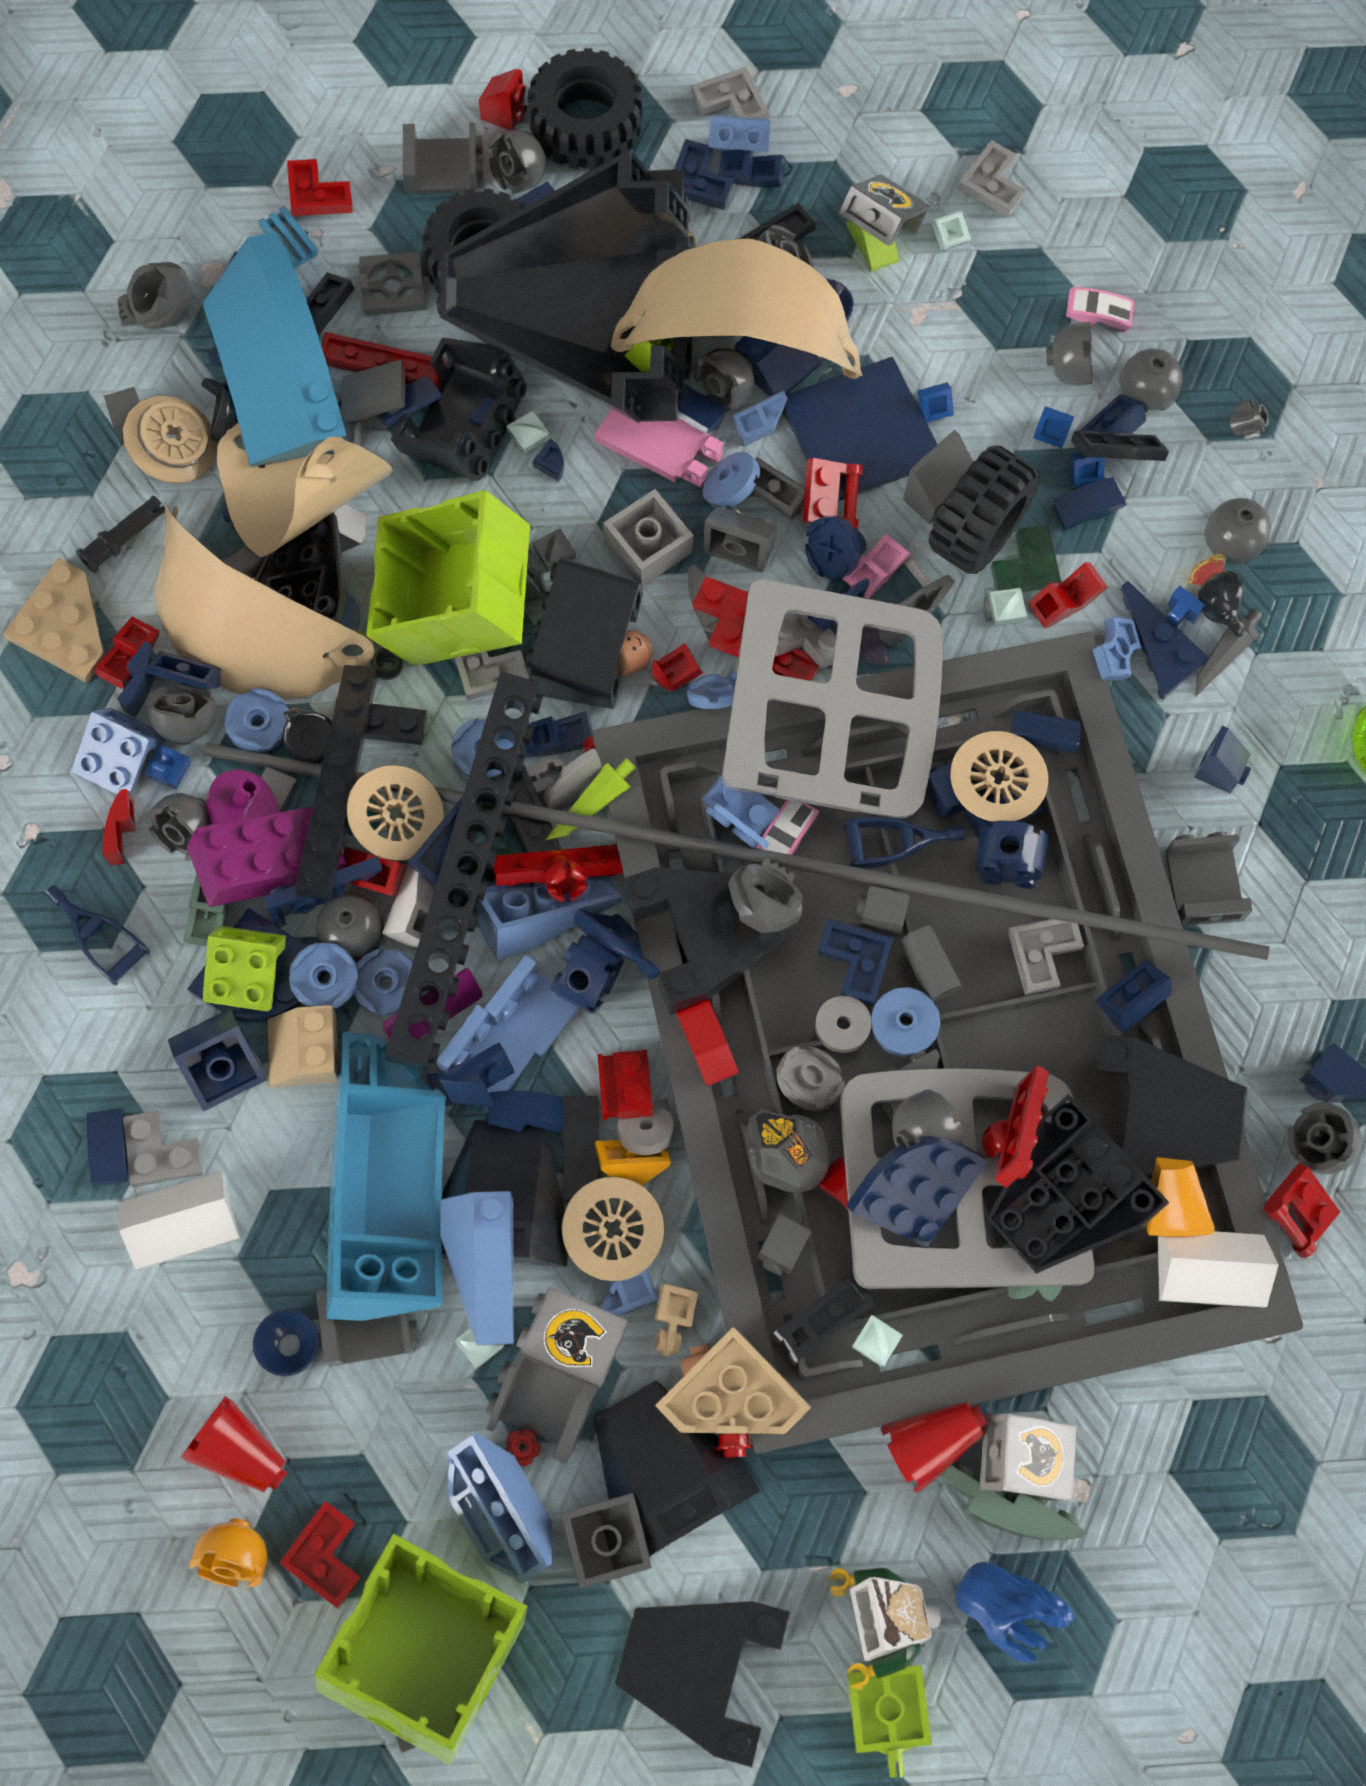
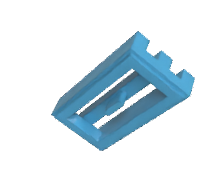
[258,206,318,269]

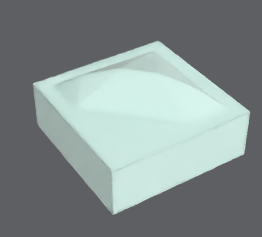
[931,210,971,251]
[506,411,550,454]
[988,588,1027,626]
[852,1315,903,1368]
[455,1328,505,1370]

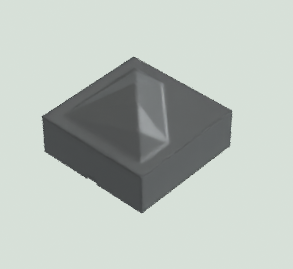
[532,528,576,572]

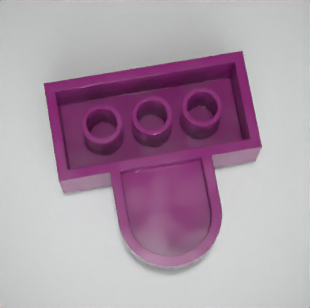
[187,770,346,907]

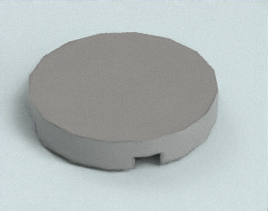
[776,1046,845,1112]

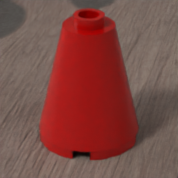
[181,1396,287,1493]
[881,1401,988,1493]

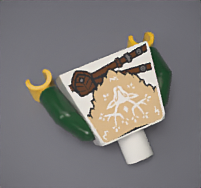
[829,1567,941,1690]

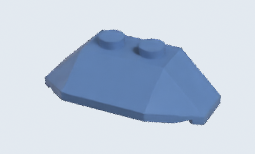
[447,1433,552,1584]

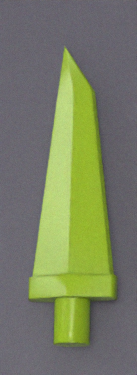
[544,758,636,841]

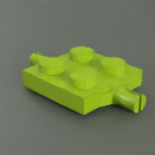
[847,1665,932,1778]

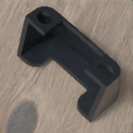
[390,337,527,481]
[526,557,643,709]

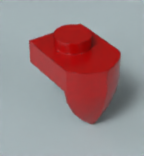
[652,643,703,691]

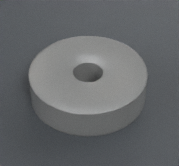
[815,996,872,1053]
[618,1104,674,1155]

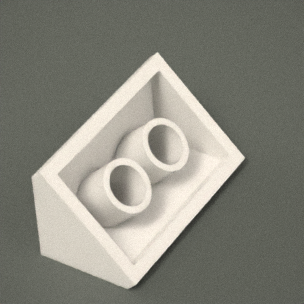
[119,1171,240,1271]
[1158,1232,1278,1308]

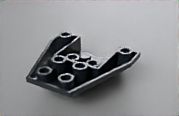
[255,513,347,624]
[987,1094,1170,1274]
[442,1120,568,1267]
[594,1380,760,1557]

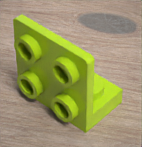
[203,926,286,1012]

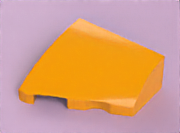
[1146,1157,1214,1237]

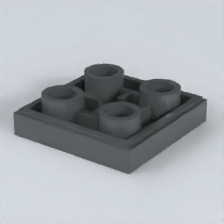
[341,359,405,423]

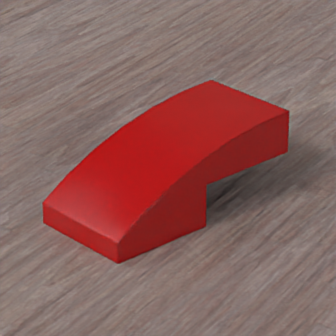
[95,616,160,690]
[103,789,136,866]

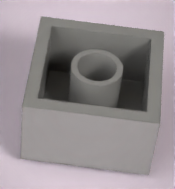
[603,489,693,586]

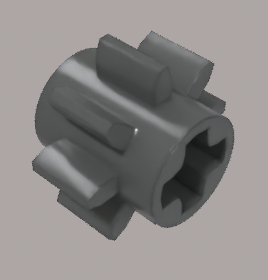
[1230,399,1269,441]

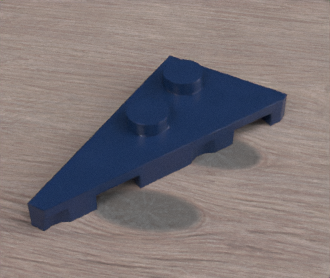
[1121,581,1208,700]
[407,796,484,905]
[263,856,383,928]

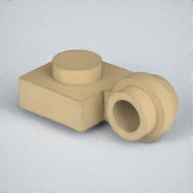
[654,1284,698,1357]

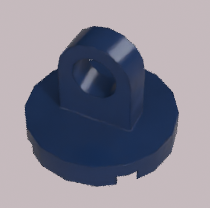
[805,515,867,581]

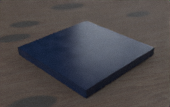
[783,356,938,502]

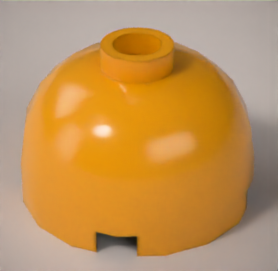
[189,1518,268,1588]

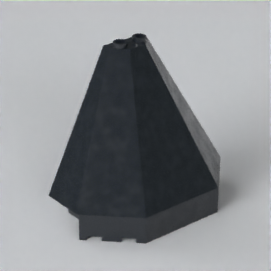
[437,149,695,423]

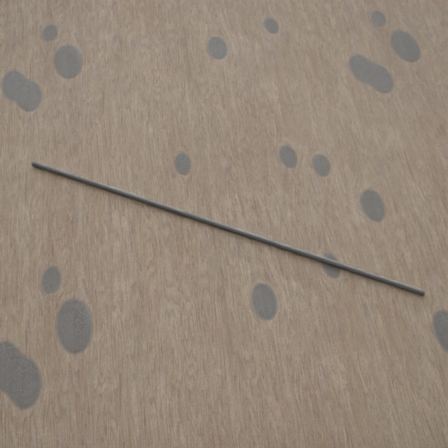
[204,743,1270,960]

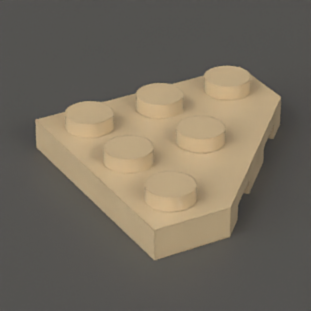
[3,557,105,684]
[655,1327,812,1434]

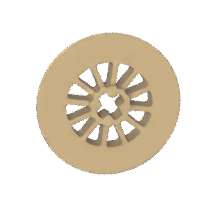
[950,731,1048,822]
[347,765,444,861]
[562,1177,664,1281]

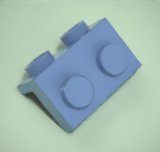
[708,115,771,153]

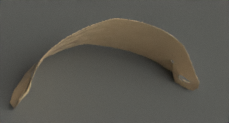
[611,239,862,379]
[217,423,393,557]
[154,502,376,700]

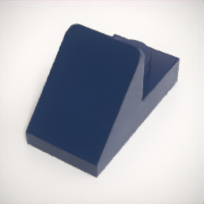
[438,1042,515,1107]

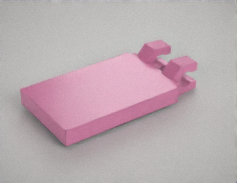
[594,409,724,488]

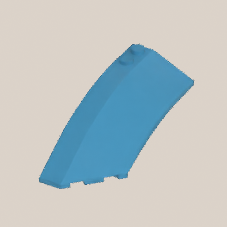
[202,232,346,467]
[326,1032,447,1321]

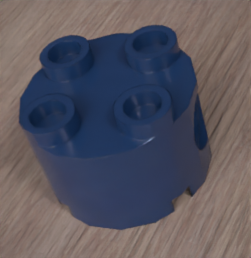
[975,820,1048,889]
[550,935,624,1014]

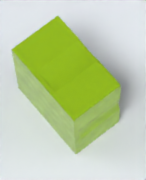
[366,490,530,666]
[314,1534,528,1766]

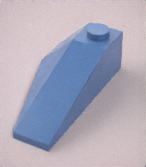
[475,876,622,960]
[441,1191,514,1345]

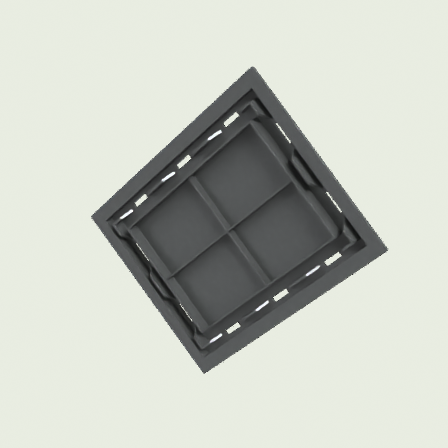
[592,632,1303,1454]

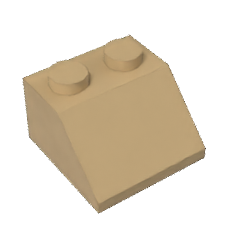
[267,1005,339,1088]

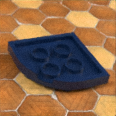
[187,908,327,1022]
[846,1136,988,1248]

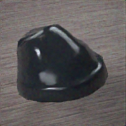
[201,378,238,440]
[1198,570,1245,637]
[283,707,332,763]

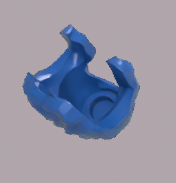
[955,1562,1075,1663]

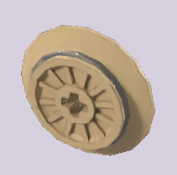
[123,395,218,484]

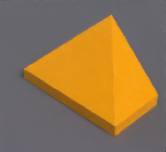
[595,1140,671,1186]

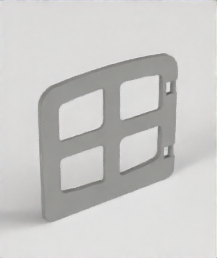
[722,579,943,819]
[840,1069,1094,1289]

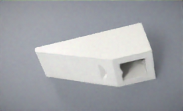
[382,865,435,947]

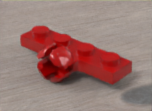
[491,844,623,902]
[981,1065,1049,1188]

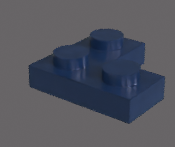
[674,139,734,210]
[817,919,894,1006]

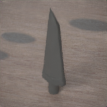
[1195,609,1262,697]

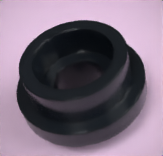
[370,648,403,680]

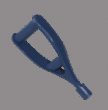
[843,817,965,869]
[45,885,150,986]
[575,909,659,979]

